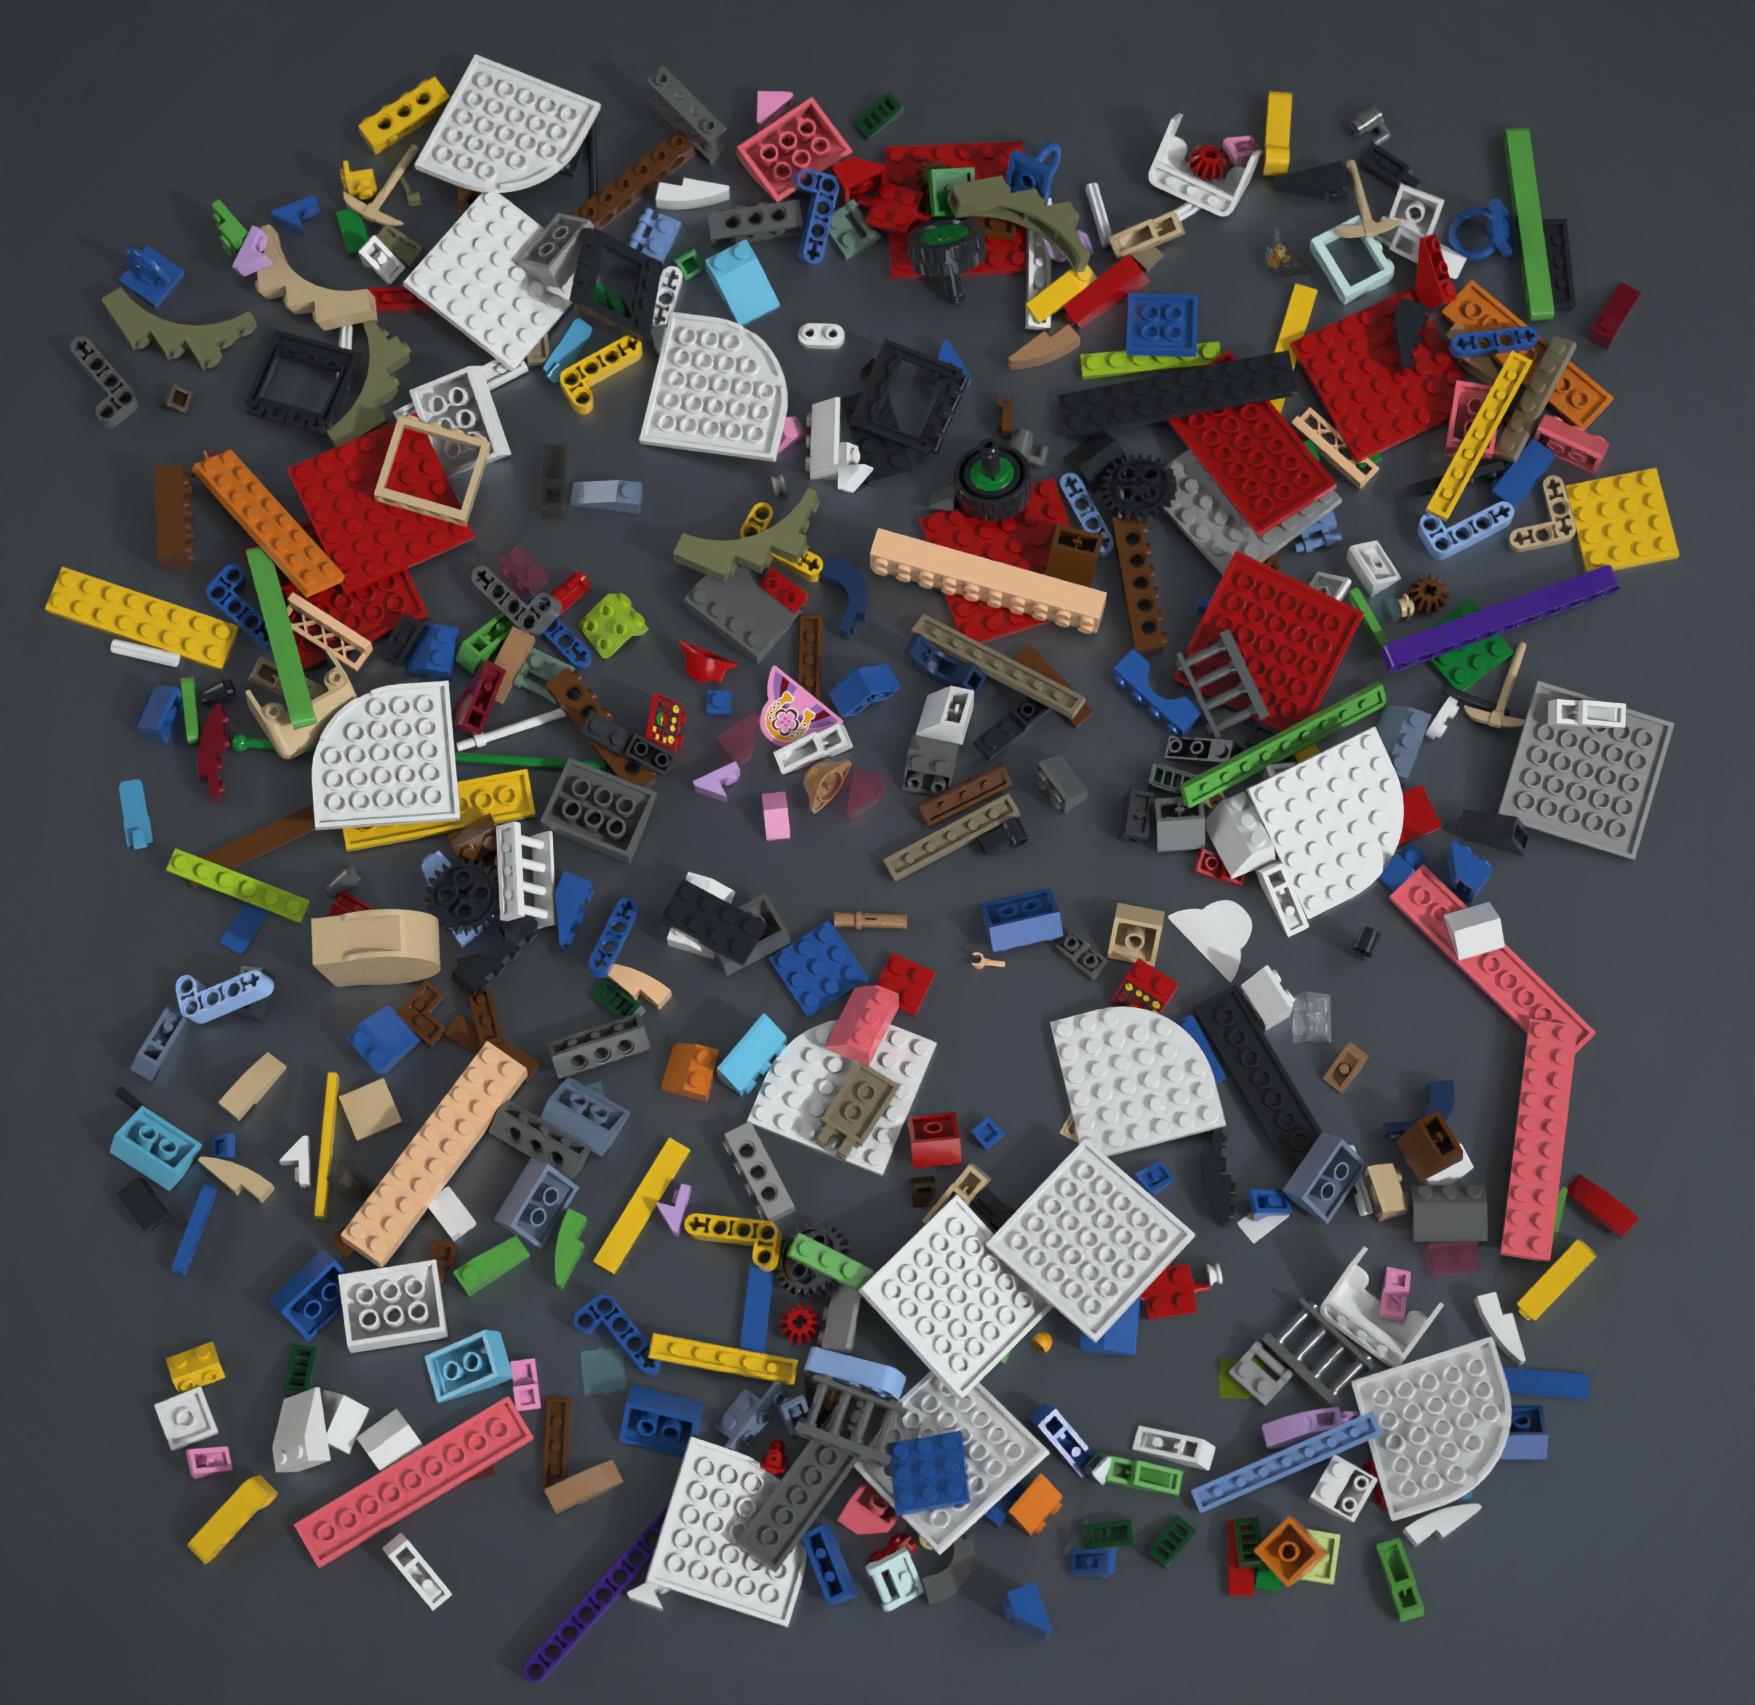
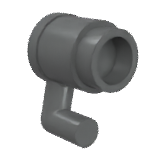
[1349,103,1391,146]
[1009,429,1049,467]

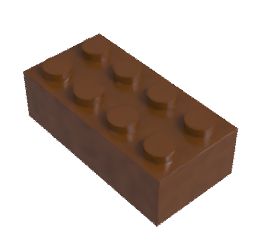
[154,465,196,572]

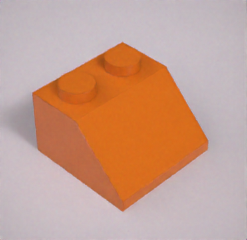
[660,1043,720,1102]
[1007,1473,1063,1537]
[1254,1516,1329,1587]

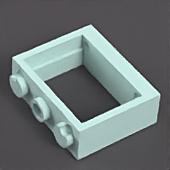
[1309,215,1395,305]

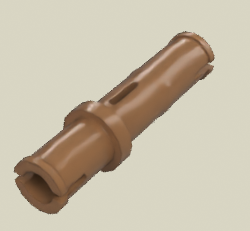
[834,911,907,930]

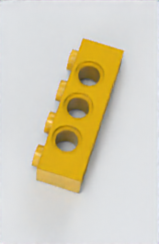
[358,77,451,155]

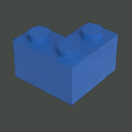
[829,663,901,718]

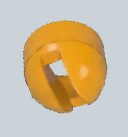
[1031,1332,1052,1354]

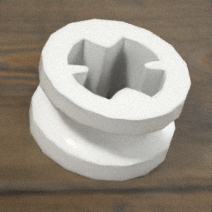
[1206,1262,1222,1286]

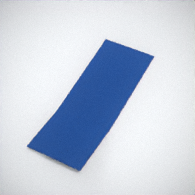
[219,902,270,955]

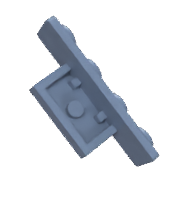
[714,1381,789,1454]

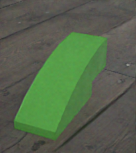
[555,1208,587,1290]
[1105,1456,1183,1496]
[1376,1538,1424,1622]

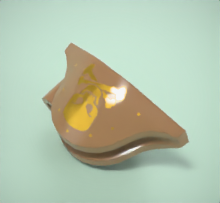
[803,758,852,814]

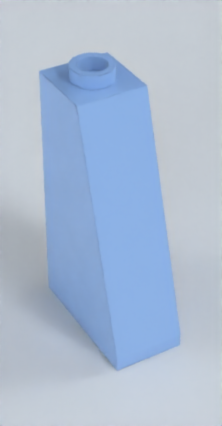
[421,851,498,949]

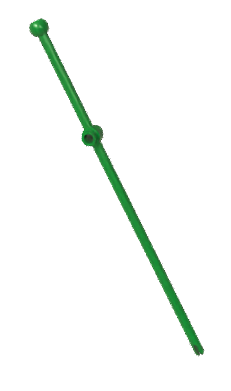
[231,733,608,771]

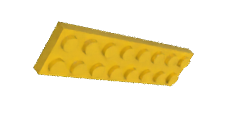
[45,567,240,672]
[343,769,536,852]

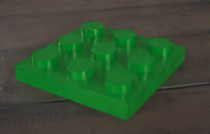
[1429,599,1514,692]

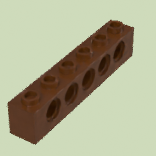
[573,128,695,231]
[1111,516,1167,657]
[545,667,656,789]

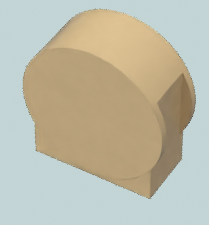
[311,909,441,987]

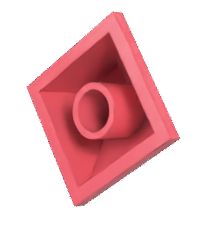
[837,1481,901,1535]

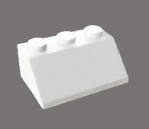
[805,397,840,480]
[1205,791,1276,879]
[667,872,735,959]

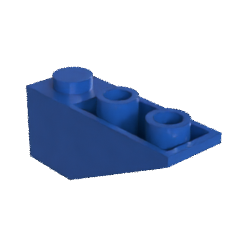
[555,871,594,952]

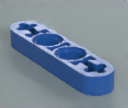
[1449,326,1539,358]
[525,597,591,670]
[589,898,638,978]
[172,1183,217,1276]

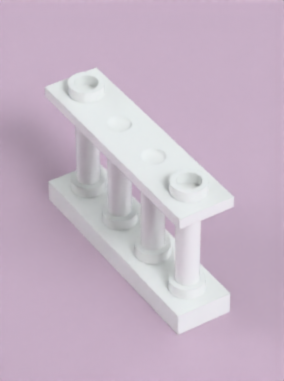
[496,822,557,929]

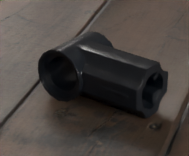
[978,817,1029,858]
[1352,926,1382,961]
[972,1187,1016,1231]

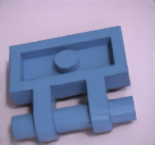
[628,207,681,264]
[1294,510,1342,553]

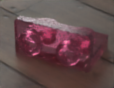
[497,544,552,597]
[1427,1241,1480,1277]

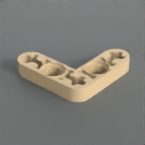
[1508,475,1576,552]

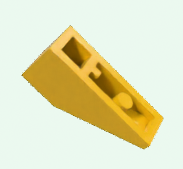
[1025,265,1097,324]

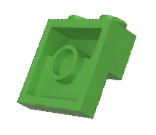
[211,199,248,257]

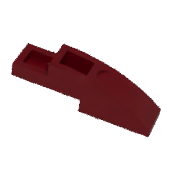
[197,703,231,803]

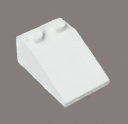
[272,1387,331,1472]

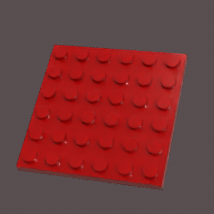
[885,141,1026,279]
[1290,287,1467,464]
[287,412,475,596]
[919,477,1092,644]
[241,519,429,672]
[1173,551,1364,732]

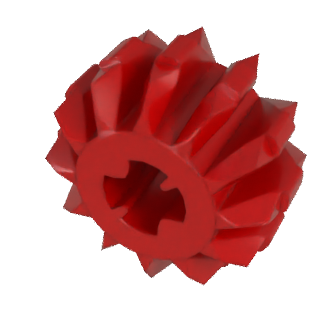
[1188,143,1228,182]
[779,1302,821,1345]

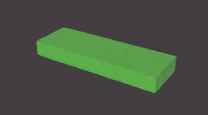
[1348,588,1390,658]

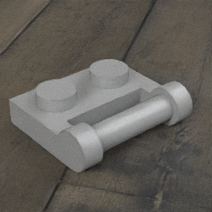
[1228,1340,1295,1407]

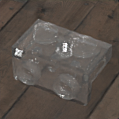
[1292,991,1331,1044]

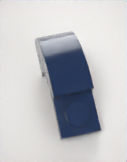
[821,553,868,640]
[903,632,987,697]
[1382,1080,1455,1140]

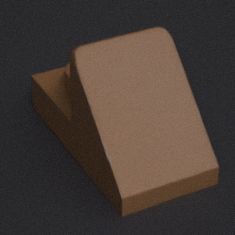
[1322,1042,1369,1094]

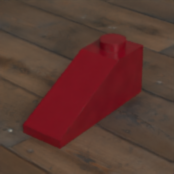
[1588,282,1641,350]
[451,660,506,736]

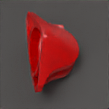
[679,639,738,683]

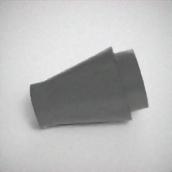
[324,864,361,897]

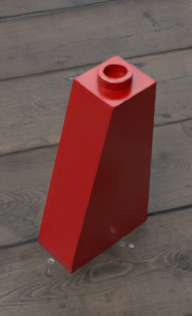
[1063,254,1150,328]

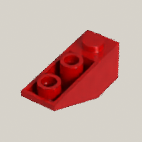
[1415,233,1457,310]

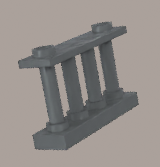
[646,65,727,165]
[1175,629,1270,739]
[1260,1297,1374,1408]
[792,1373,908,1468]

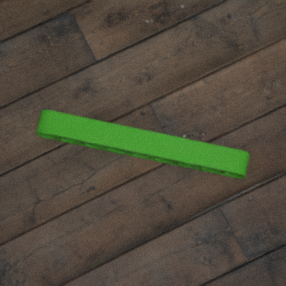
[1504,127,1554,321]
[246,546,317,730]

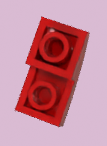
[1193,848,1246,886]

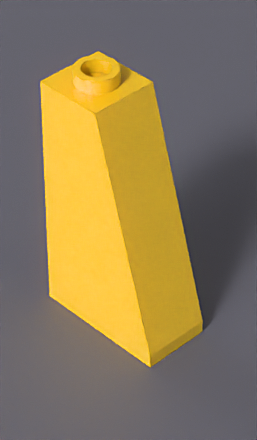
[1517,1239,1598,1321]

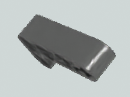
[70,336,138,429]
[471,566,562,636]

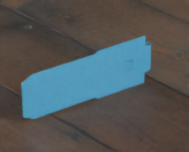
[542,317,592,384]
[119,779,153,850]

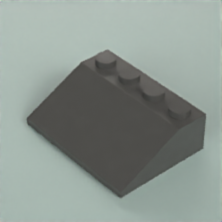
[684,563,803,665]
[540,758,657,864]

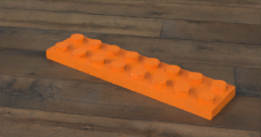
[1441,280,1614,431]
[192,449,345,598]

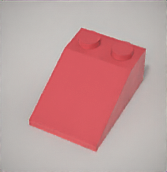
[1444,380,1497,463]

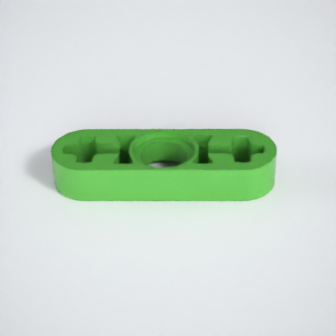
[181,677,201,744]

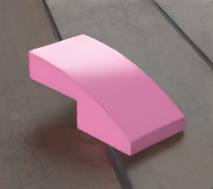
[1378,1267,1411,1323]
[510,1358,541,1411]

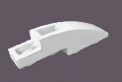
[1373,216,1467,279]

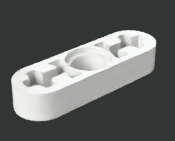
[651,266,683,329]

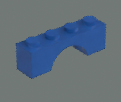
[1113,649,1203,737]

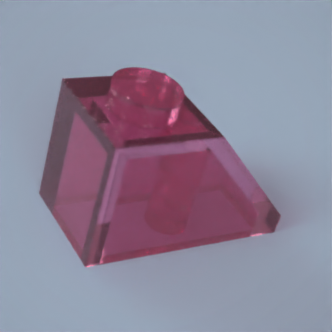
[717,712,760,765]
[846,769,887,821]

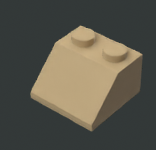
[1107,903,1165,967]
[1363,1163,1411,1222]

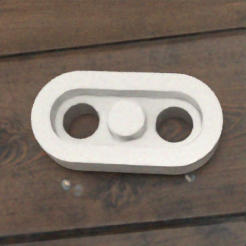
[798,323,845,349]
[1425,696,1460,740]

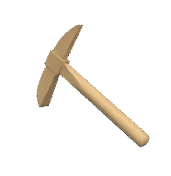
[343,144,419,226]
[1335,160,1403,238]
[1464,642,1526,729]

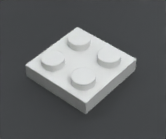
[154,1386,219,1452]

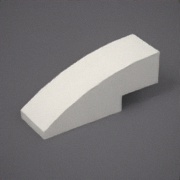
[656,178,730,210]
[1548,699,1626,728]
[773,723,853,774]
[1474,1292,1526,1365]
[1402,1503,1482,1547]

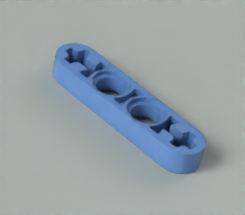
[1059,473,1114,556]

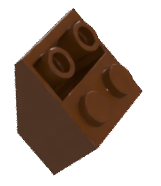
[1045,524,1103,588]
[448,813,498,885]
[1396,1110,1463,1182]

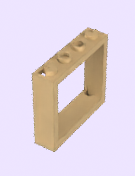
[374,415,491,527]

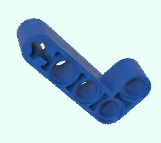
[792,169,839,265]
[206,564,273,653]
[573,1294,661,1377]

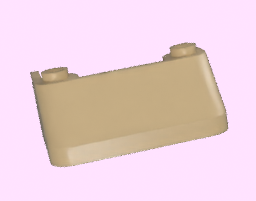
[245,646,358,759]

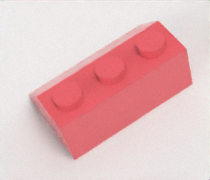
[1534,414,1609,475]
[825,985,899,1066]

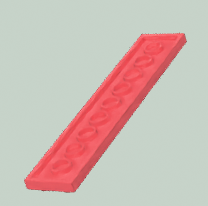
[1389,864,1596,1054]
[1500,1019,1578,1262]
[294,1396,534,1568]

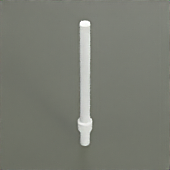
[456,708,587,751]

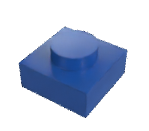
[707,690,732,716]
[970,1116,1005,1151]
[211,1133,235,1160]

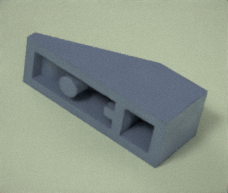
[570,480,643,514]
[130,1003,188,1081]
[777,1395,809,1439]

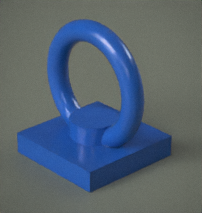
[1005,142,1061,206]
[1448,198,1515,260]
[118,245,185,309]

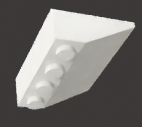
[409,366,511,477]
[338,1260,448,1353]

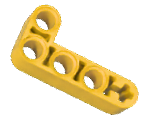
[1263,91,1292,177]
[560,335,643,415]
[740,502,823,582]
[684,1213,782,1272]
[187,1475,278,1564]

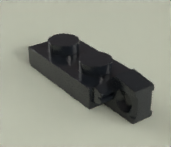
[1359,143,1421,190]

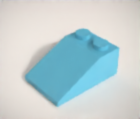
[705,239,780,326]
[424,1330,513,1403]

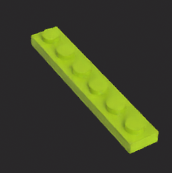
[1080,342,1221,380]
[166,848,310,924]

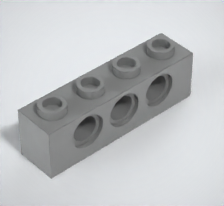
[723,1121,795,1222]

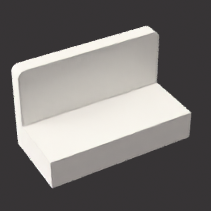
[428,1186,476,1241]

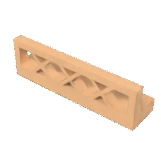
[1291,407,1379,489]
[287,592,373,672]

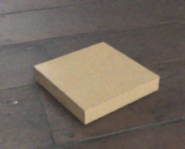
[339,1078,402,1142]

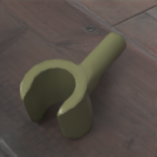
[399,178,421,206]

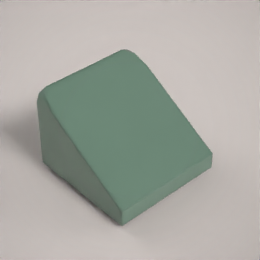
[1083,1451,1111,1486]

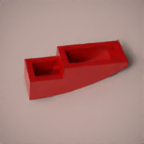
[1566,1174,1639,1239]

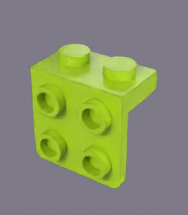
[579,593,649,659]

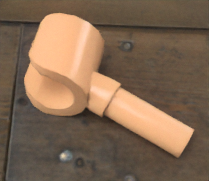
[971,952,1005,969]

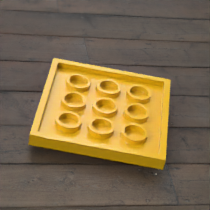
[1565,468,1680,572]

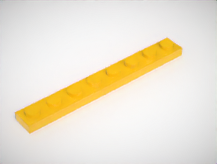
[1426,351,1533,522]

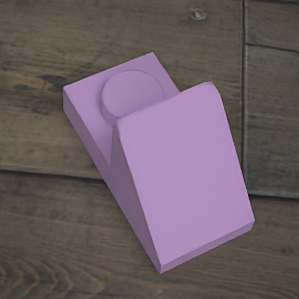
[232,225,273,277]
[693,761,740,802]
[656,1183,691,1237]

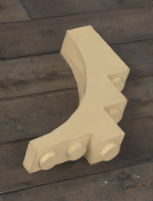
[255,224,377,331]

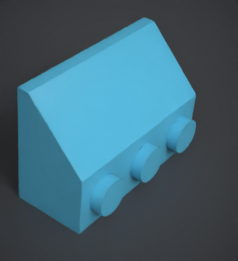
[717,1013,787,1097]
[110,1106,202,1191]

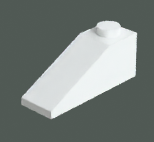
[1255,858,1309,937]
[1132,1426,1216,1471]
[382,1533,452,1610]

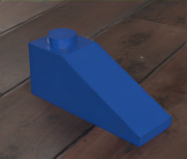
[1027,1402,1095,1478]

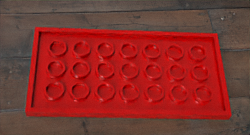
[1167,350,1336,537]

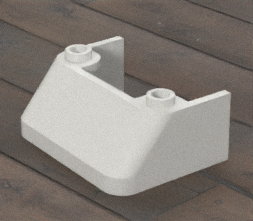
[1148,113,1262,216]
[1320,1246,1444,1367]

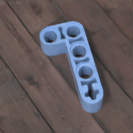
[1417,501,1514,560]
[175,970,274,1024]
[804,1347,906,1401]

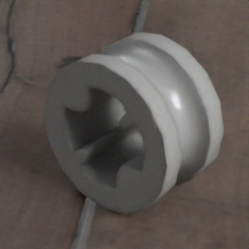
[770,474,787,497]

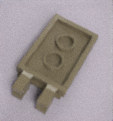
[816,1062,901,1161]

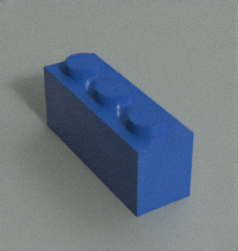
[1489,438,1556,511]
[802,1525,859,1606]

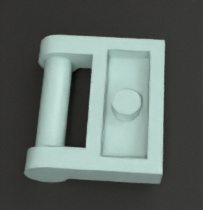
[866,1547,925,1611]

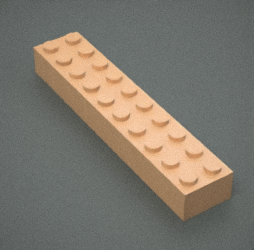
[870,528,1107,634]
[341,1041,527,1268]

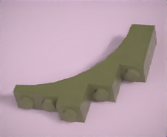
[947,175,1090,273]
[101,287,257,370]
[326,318,411,448]
[673,488,820,583]

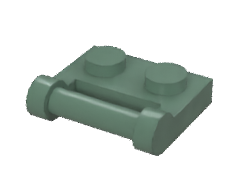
[828,199,881,260]
[513,648,575,705]

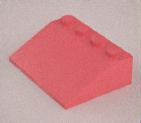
[736,97,853,203]

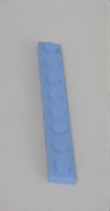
[1190,1411,1383,1513]

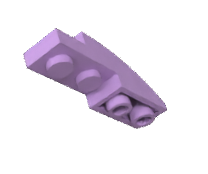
[1262,1407,1361,1449]

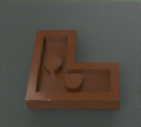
[397,979,447,1048]

